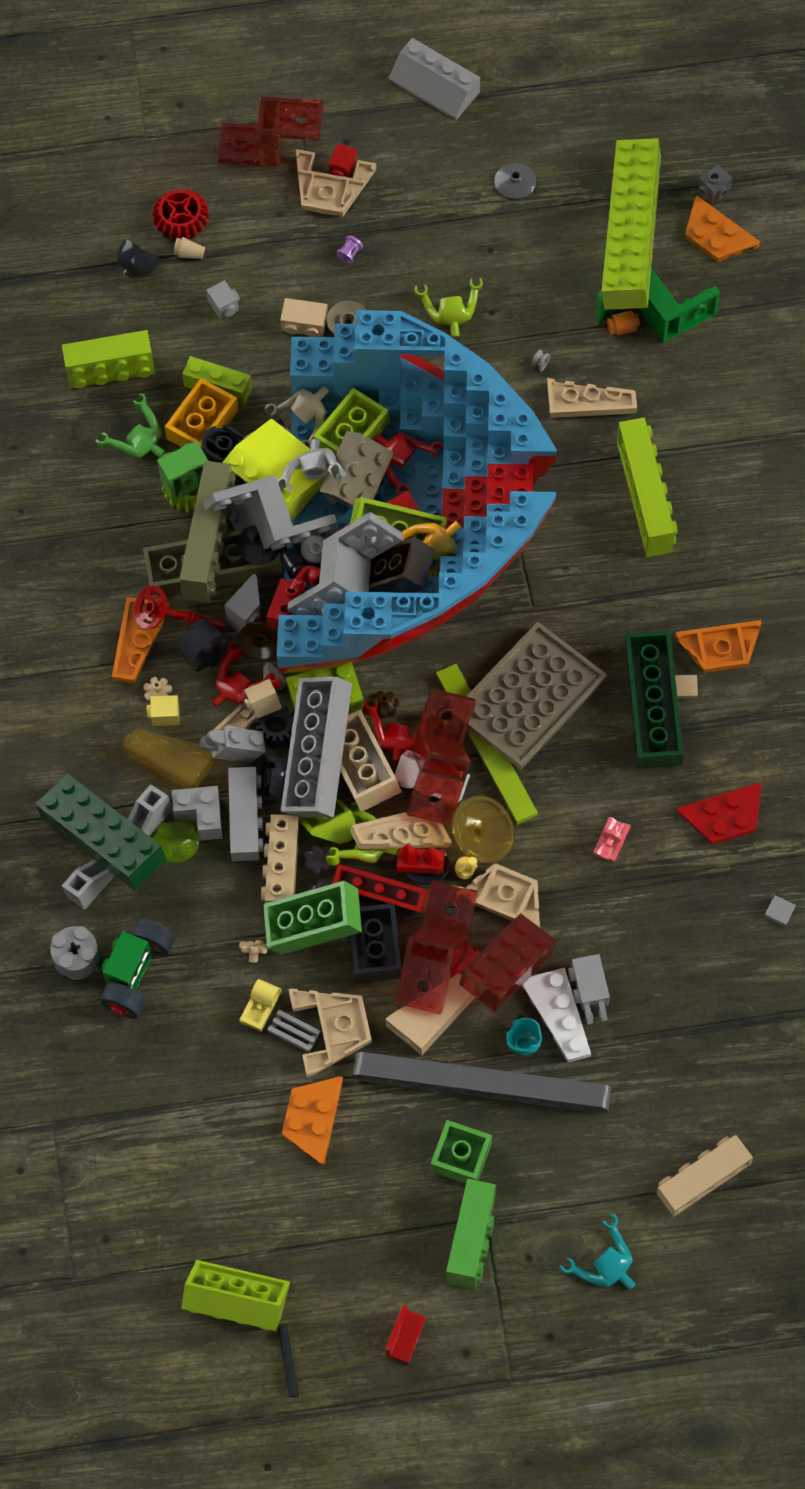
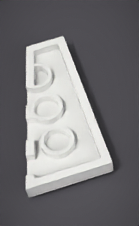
[519,968,591,1063]

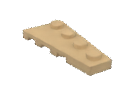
[547,378,637,418]
[350,806,452,849]

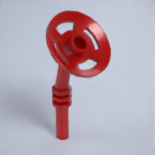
[134,585,225,630]

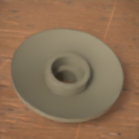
[327,301,367,334]

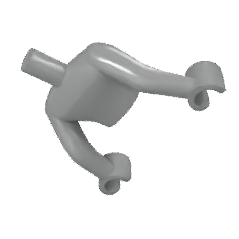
[277,439,346,494]

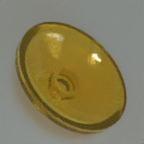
[452,796,514,864]

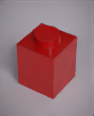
[328,143,358,178]

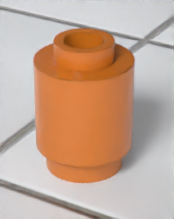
[607,310,640,336]

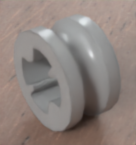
[531,350,550,372]

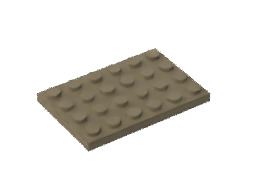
[451,622,607,770]

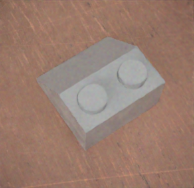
[225,574,262,633]

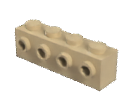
[261,815,300,903]

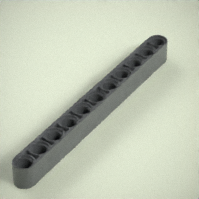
[352,1052,611,1113]

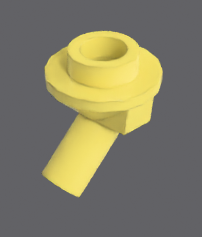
[455,857,477,879]

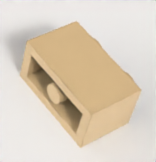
[280,298,328,337]

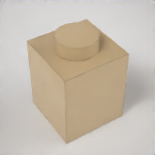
[244,679,282,719]

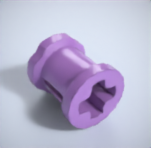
[336,236,363,264]

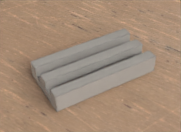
[268,1010,320,1053]

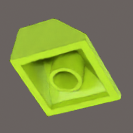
[299,797,356,844]

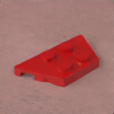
[677,782,761,845]

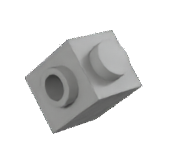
[206,280,240,320]

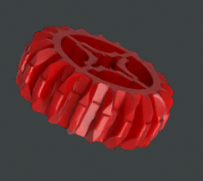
[152,186,209,241]

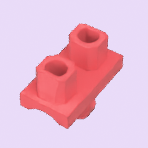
[593,817,631,863]

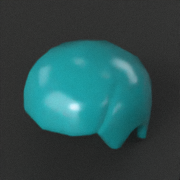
[506,1017,542,1056]

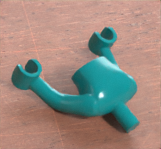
[559,1214,636,1290]

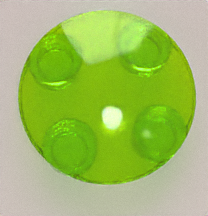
[154,821,199,863]

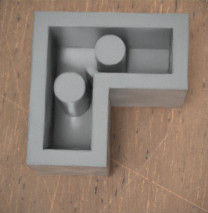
[172,786,223,841]

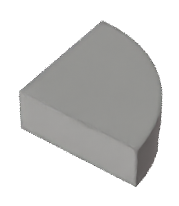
[263,662,286,690]

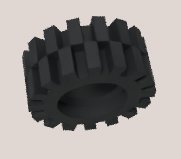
[256,705,294,748]

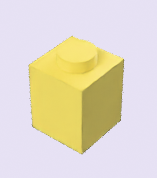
[146,695,180,726]

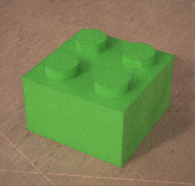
[157,441,208,501]
[431,1120,492,1184]

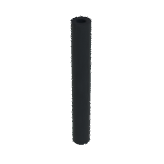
[278,1323,299,1398]

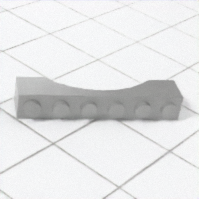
[62,785,173,910]

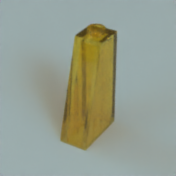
[123,728,218,789]

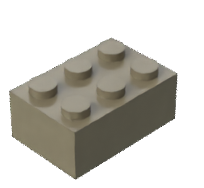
[320,431,394,510]

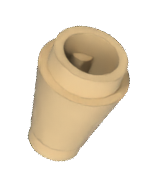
[173,237,205,259]

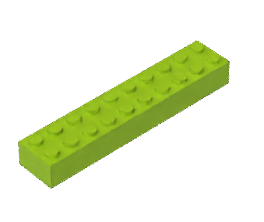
[602,138,661,309]

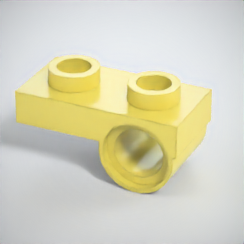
[240,979,282,1032]

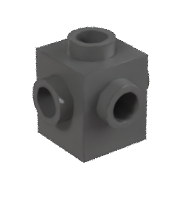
[698,164,732,203]

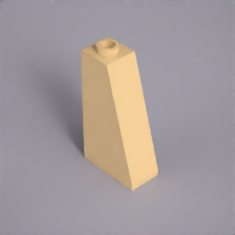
[386,973,477,1056]

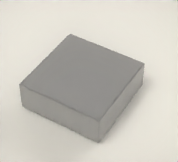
[764,895,796,927]

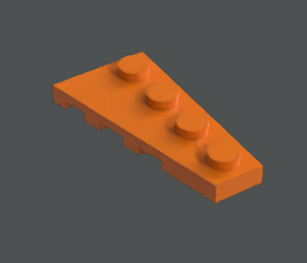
[112,597,171,684]

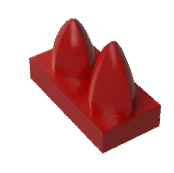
[397,844,445,874]

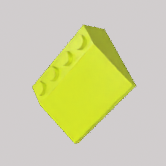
[222,419,330,520]

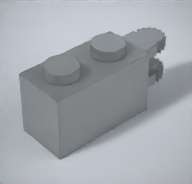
[199,726,266,763]
[568,954,610,1024]

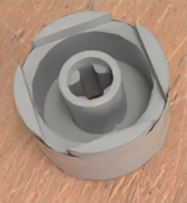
[50,926,100,980]

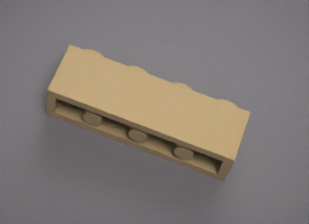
[657,1135,753,1217]

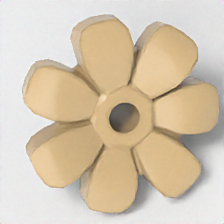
[144,677,172,701]
[239,940,269,962]

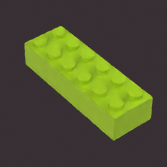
[617,417,678,558]

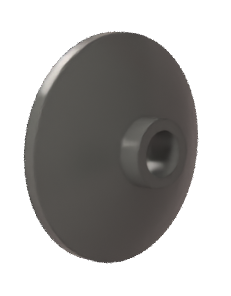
[494,163,536,200]

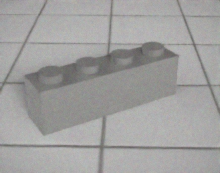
[228,767,264,861]

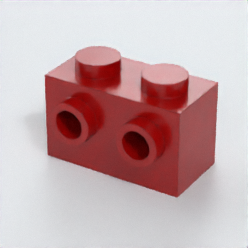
[267,578,307,629]

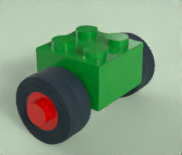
[100,919,176,1019]

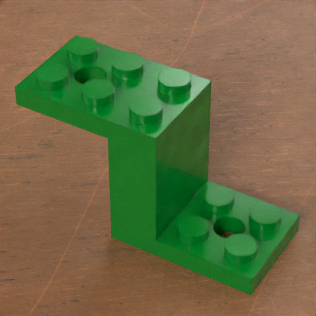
[595,268,720,343]

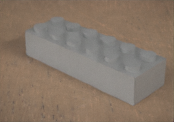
[281,677,352,818]

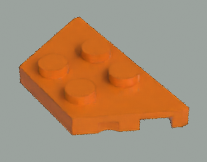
[685,196,760,262]
[675,620,761,673]
[282,1076,343,1166]

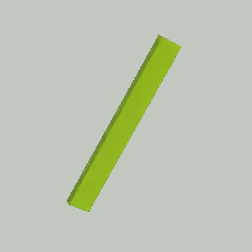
[436,664,538,825]

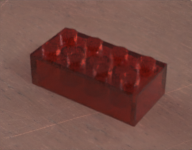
[459,913,557,1012]

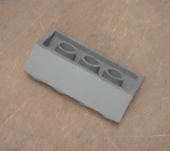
[389,38,480,120]

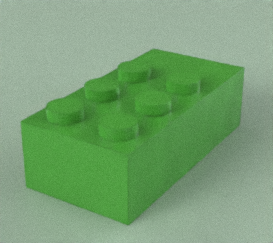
[264,881,362,955]
[446,1178,496,1290]

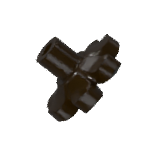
[370,691,399,718]

